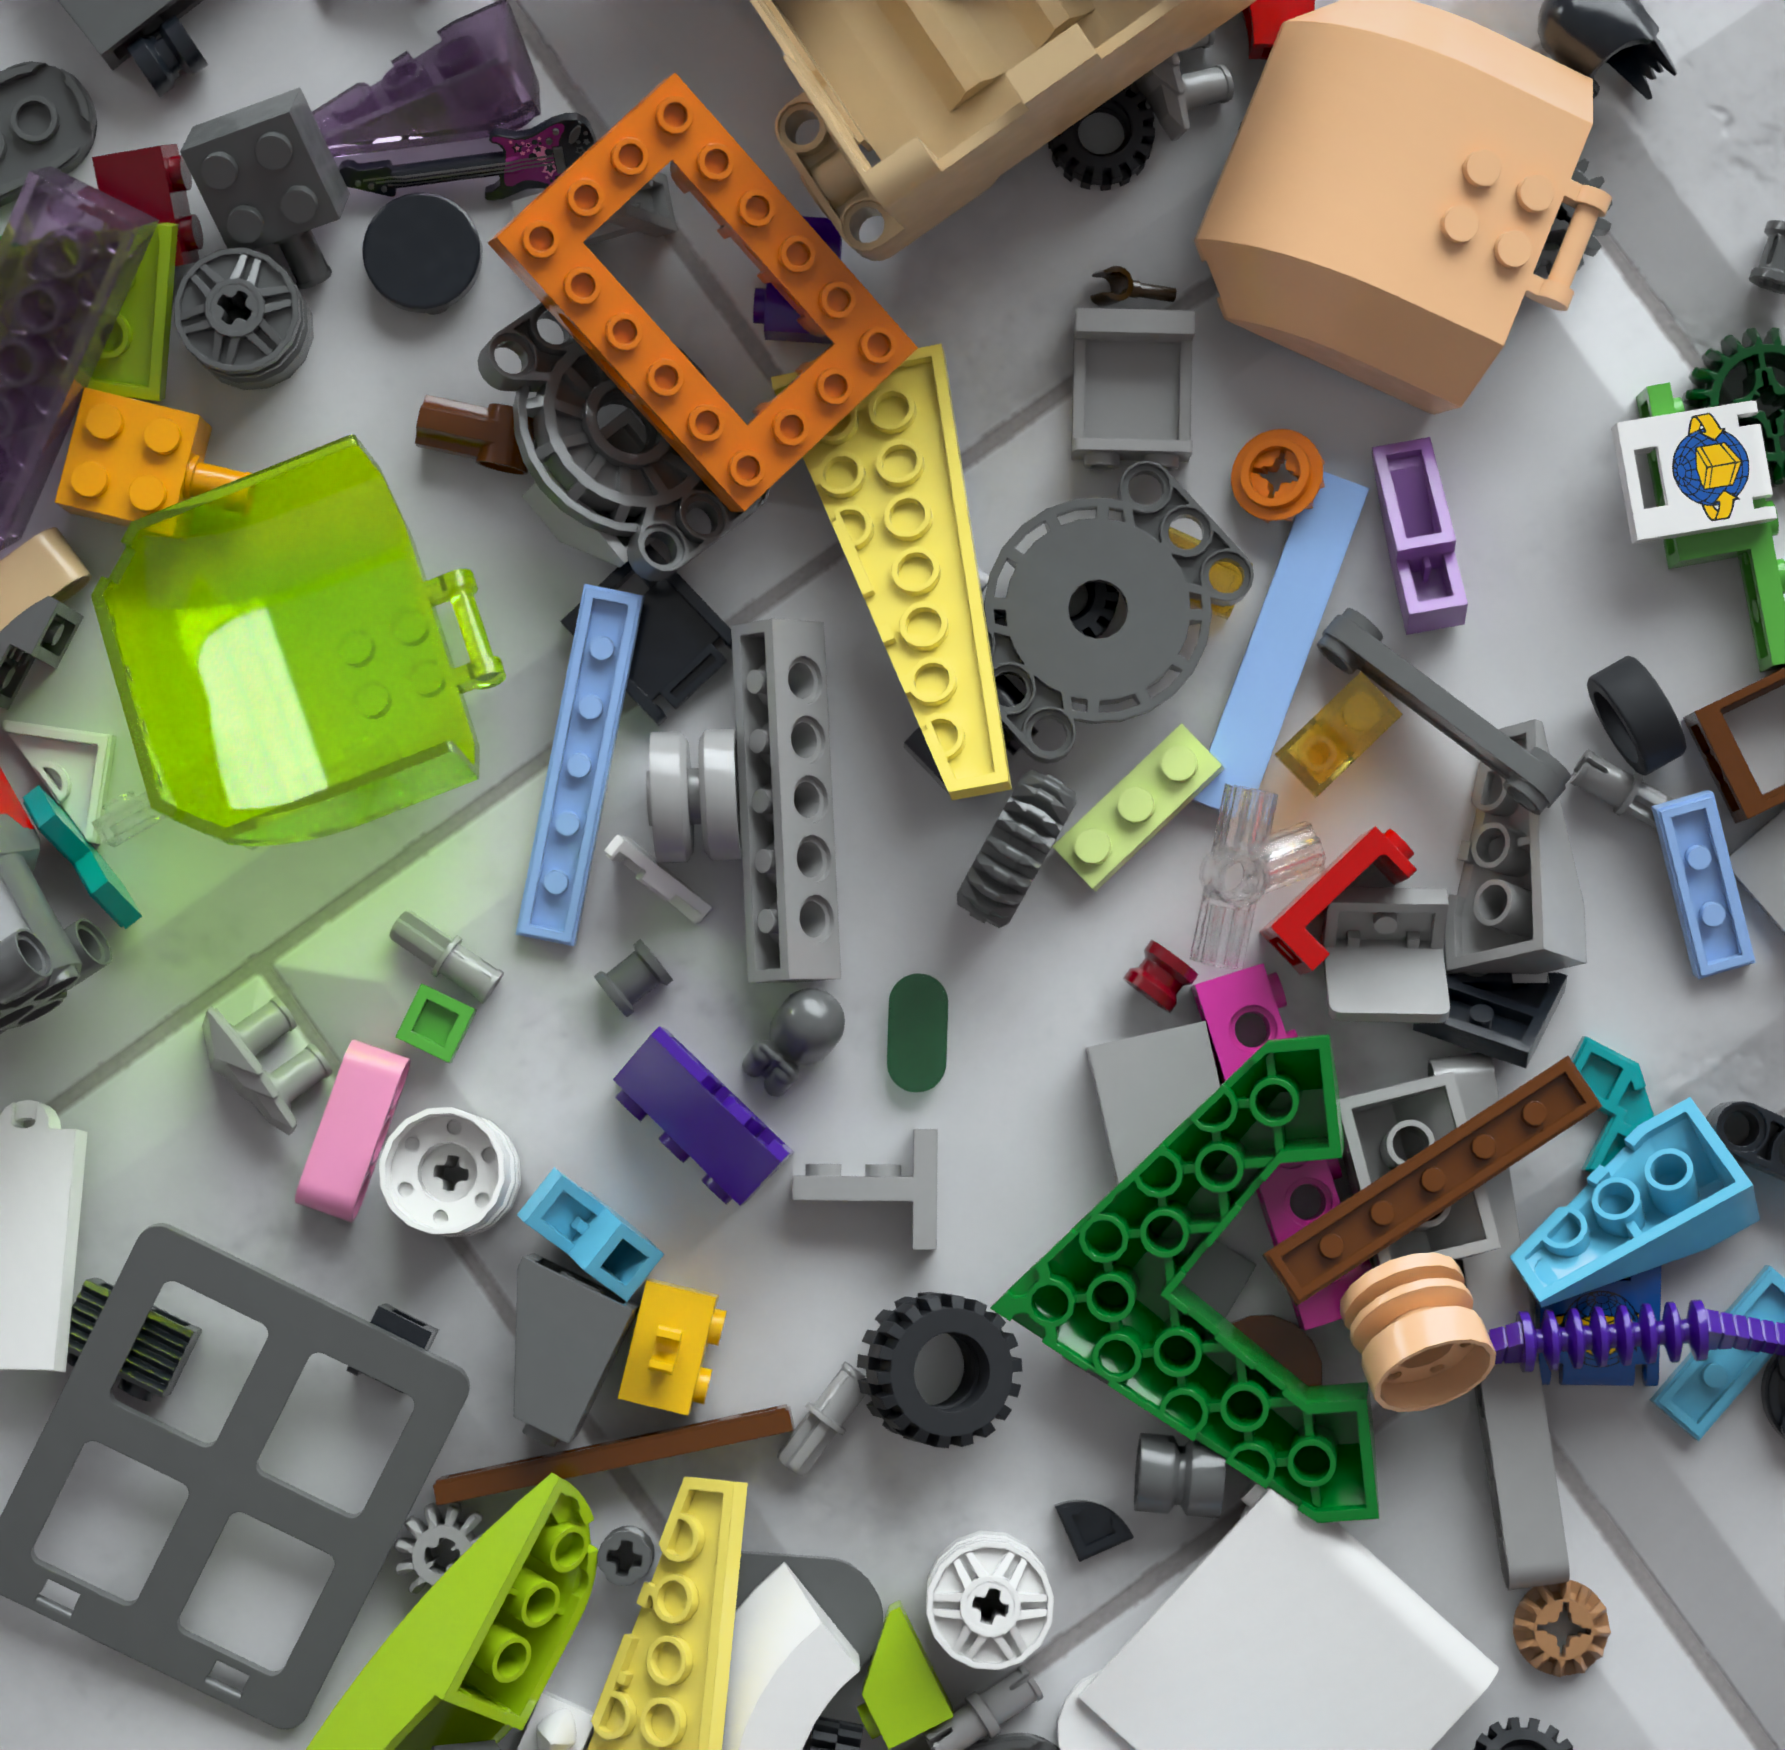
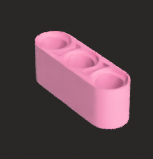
[295,1039,411,1223]

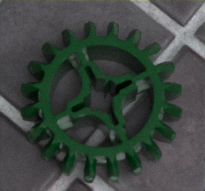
[1682,327,1785,488]

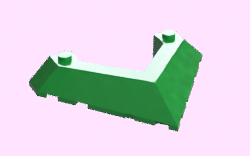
[990,1035,1379,1523]

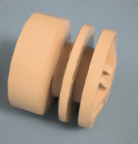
[1340,1253,1496,1412]

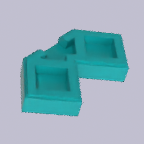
[22,785,142,929]
[1571,1036,1654,1174]

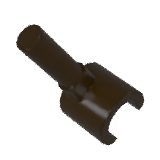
[1090,266,1177,306]

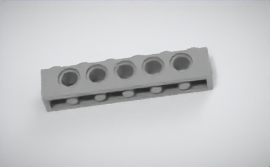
[731,618,841,983]

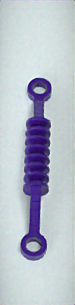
[1488,1300,1785,1373]

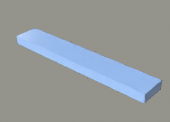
[1192,471,1369,821]
[515,584,645,946]

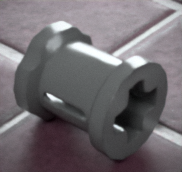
[1749,220,1785,294]
[594,939,673,1017]
[597,1526,655,1586]

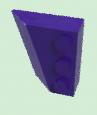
[613,1026,794,1206]

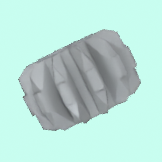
[394,1502,485,1595]

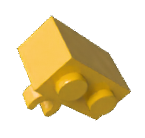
[617,1278,727,1416]

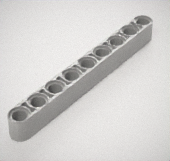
[1427,1052,1570,1591]

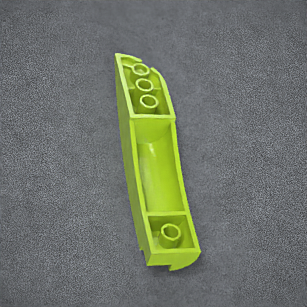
[306,1473,598,1750]

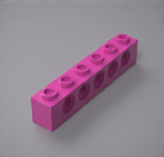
[1191,963,1373,1331]

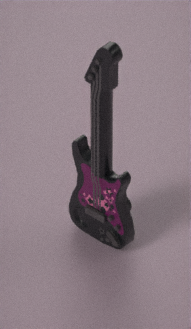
[338,112,597,201]

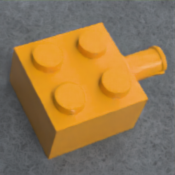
[55,387,254,541]

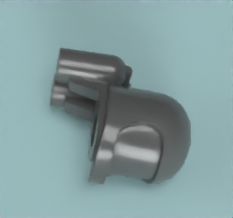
[742,988,845,1097]

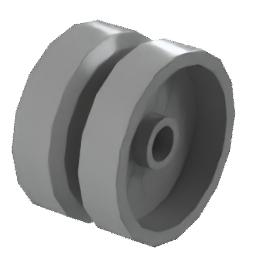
[646,729,742,864]

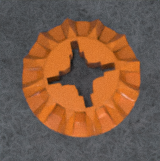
[1231,429,1325,523]

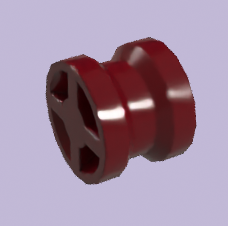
[1123,940,1199,1013]

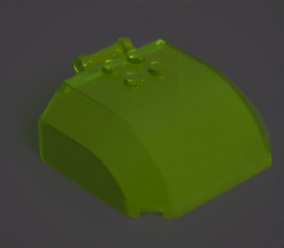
[91,434,506,846]

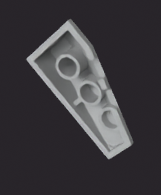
[1445,719,1587,974]

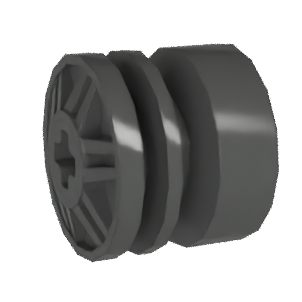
[174,248,314,390]

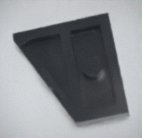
[1413,972,1568,1069]

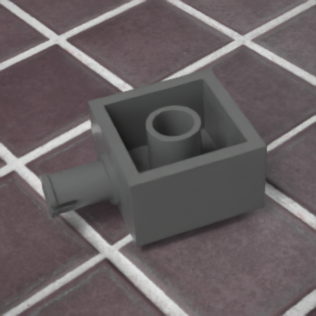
[180,87,350,289]

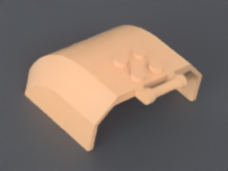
[1194,0,1612,415]

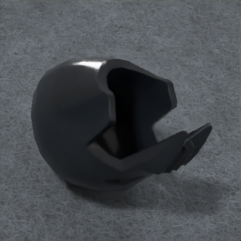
[1537,0,1677,100]

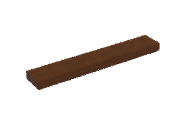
[1262,1056,1602,1306]
[433,1404,795,1506]

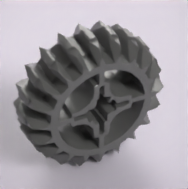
[957,769,1076,928]

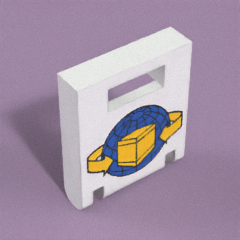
[1612,401,1777,545]

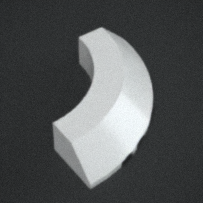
[722,1562,860,1750]

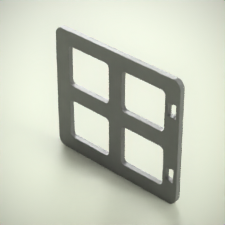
[0,1223,470,1729]

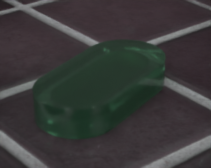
[887,973,948,1093]

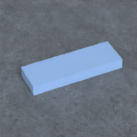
[1651,790,1756,979]

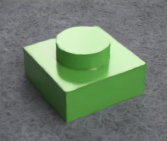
[395,983,477,1063]

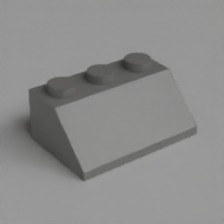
[1340,1071,1502,1268]

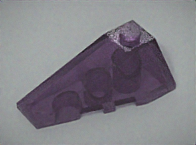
[312,0,541,158]

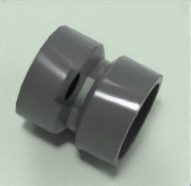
[1134,1433,1226,1518]

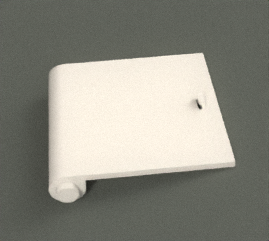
[1078,1481,1498,1750]

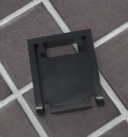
[560,544,732,726]

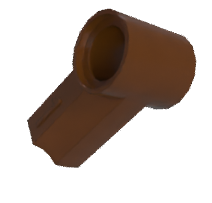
[415,395,535,475]

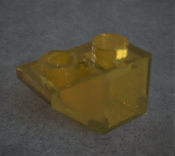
[1274,671,1403,798]

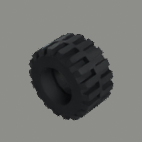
[857,1292,1023,1448]

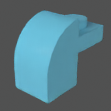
[517,1167,664,1302]

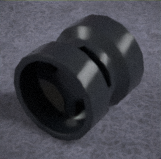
[126,15,208,97]

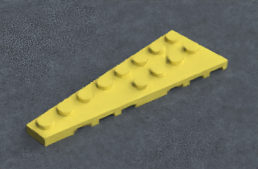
[771,344,1012,800]

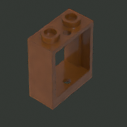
[1683,668,1785,824]

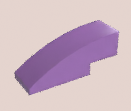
[1371,437,1468,635]

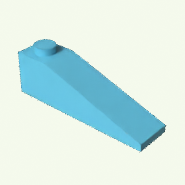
[1510,1097,1760,1308]

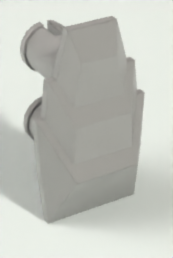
[1136,30,1234,141]
[202,996,333,1135]

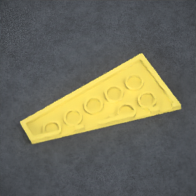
[587,1477,748,1750]

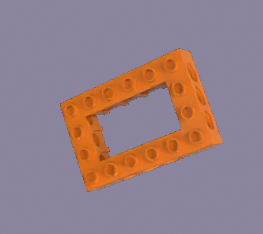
[487,73,918,512]

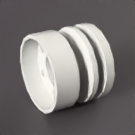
[379,1107,521,1237]
[926,1531,1054,1670]

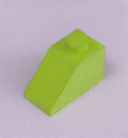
[857,1600,954,1749]

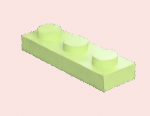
[1052,723,1225,892]

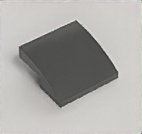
[0,596,84,710]

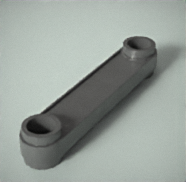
[1317,608,1571,815]

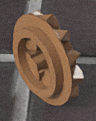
[1513,1580,1611,1677]

